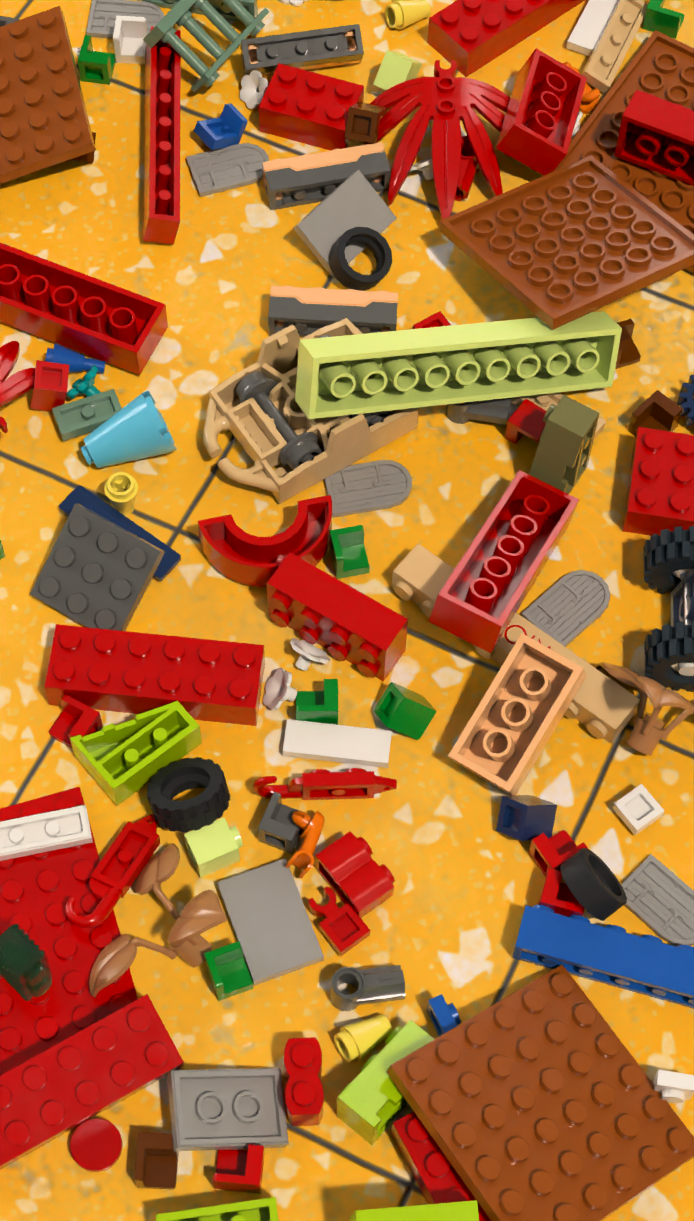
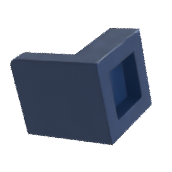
[496,795,557,841]

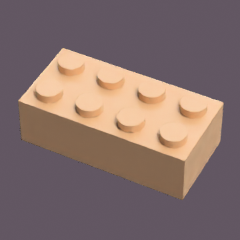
[448,633,587,796]

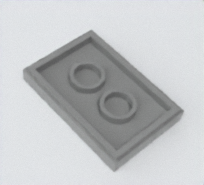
[293,169,397,277]
[217,858,324,986]
[167,1068,289,1152]

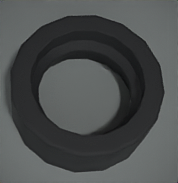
[329,227,392,291]
[560,848,627,921]

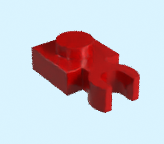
[308,887,370,956]

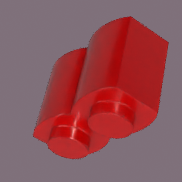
[314,831,395,918]
[284,1037,324,1127]

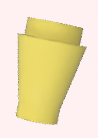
[385,0,431,30]
[104,472,138,516]
[334,1014,393,1062]

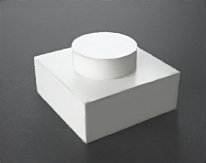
[612,784,665,835]
[653,1069,694,1104]

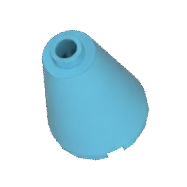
[81,390,177,468]

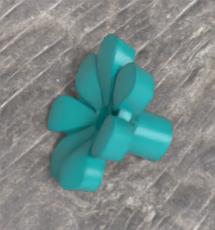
[66,365,101,400]

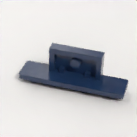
[59,485,181,581]

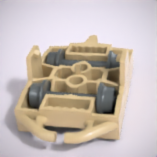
[203,318,419,503]

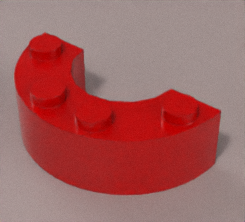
[198,495,332,587]

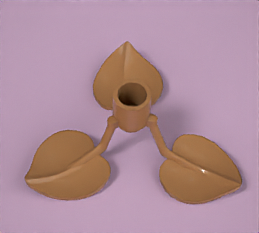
[596,662,694,756]
[89,843,227,998]

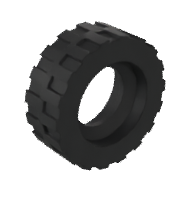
[146,757,230,832]

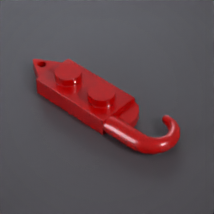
[252,768,397,800]
[65,813,160,928]

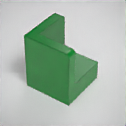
[643,0,685,39]
[78,35,116,85]
[329,525,370,579]
[296,679,338,725]
[373,682,437,740]
[204,941,253,1001]

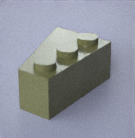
[529,395,599,494]

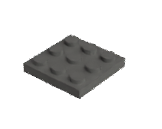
[30,503,165,631]

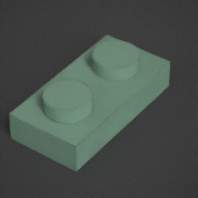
[52,389,122,441]

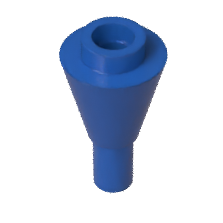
[45,343,105,374]

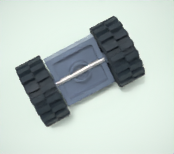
[643,526,694,692]

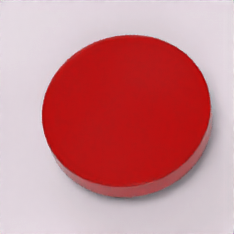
[70,1119,123,1172]

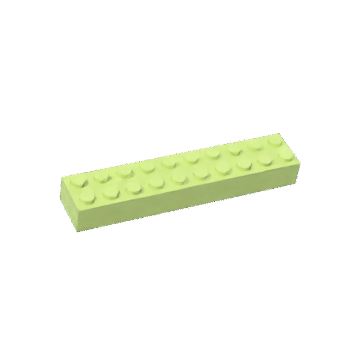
[295,311,622,419]

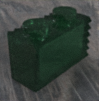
[0,924,53,1001]

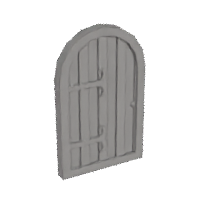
[86,0,164,39]
[186,143,269,197]
[324,460,412,518]
[521,570,610,647]
[621,854,694,946]

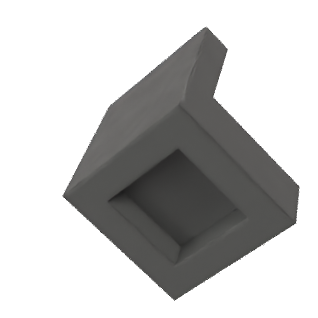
[258,792,303,854]

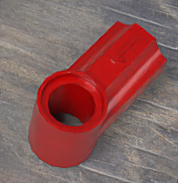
[455,136,480,202]

